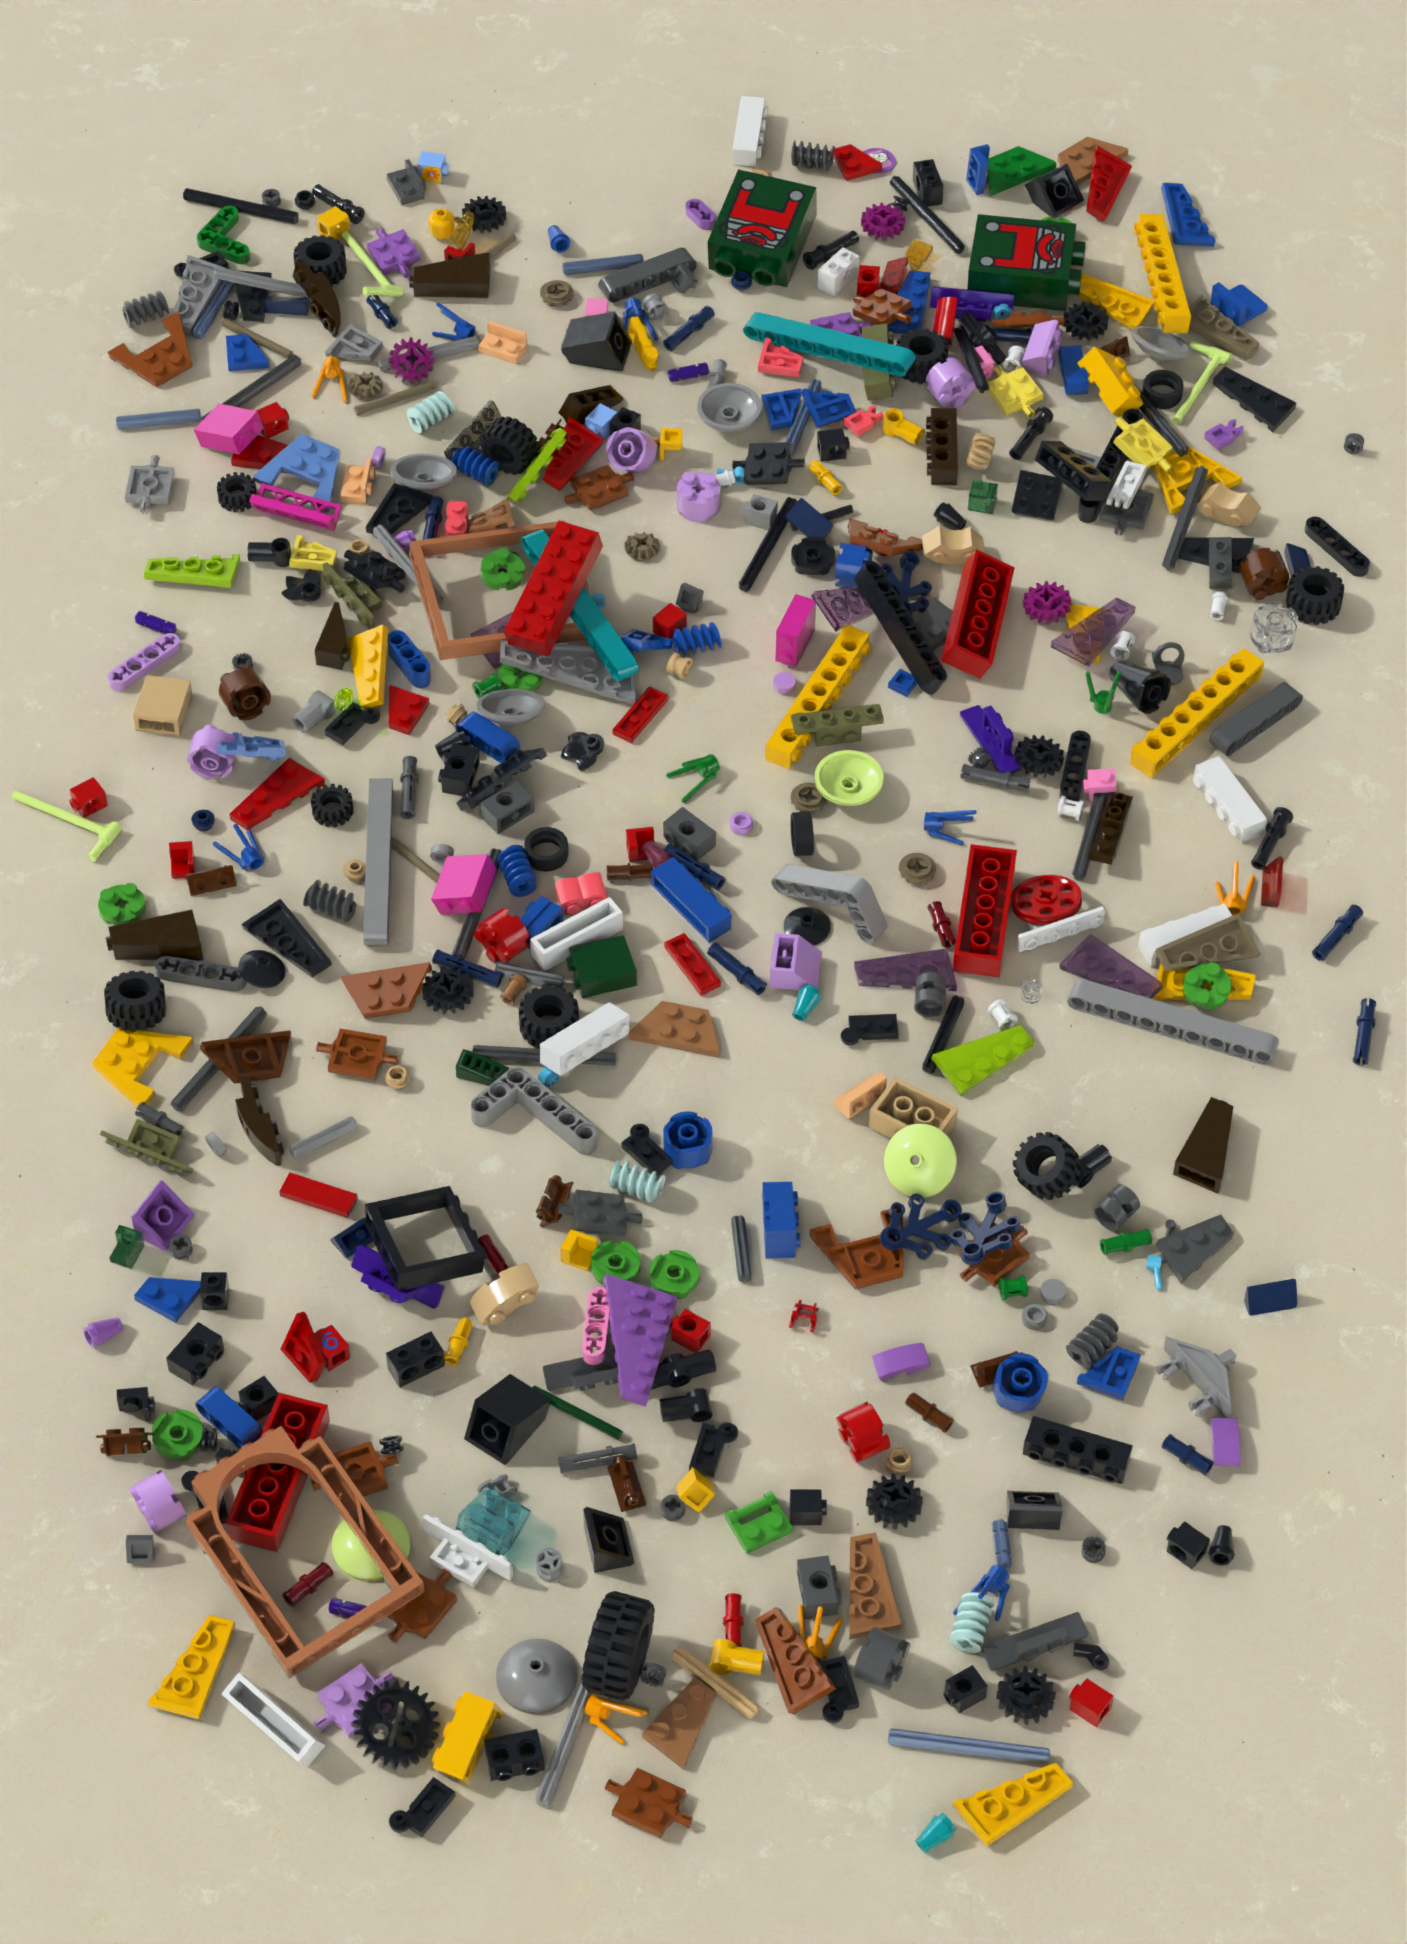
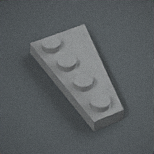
[173,255,224,334]

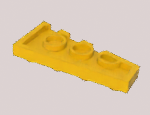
[1077,273,1155,330]
[348,625,388,710]
[148,1615,236,1720]
[952,1763,1073,1847]

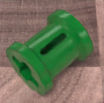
[472,673,502,699]
[998,1275,1028,1301]

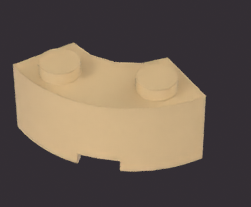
[1196,482,1261,527]
[922,526,985,565]
[469,1263,539,1326]

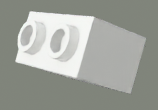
[818,247,859,297]

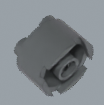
[854,1627,911,1690]

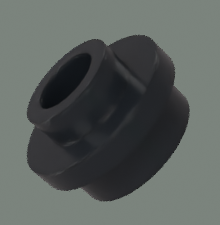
[295,190,315,209]

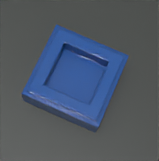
[888,669,918,697]

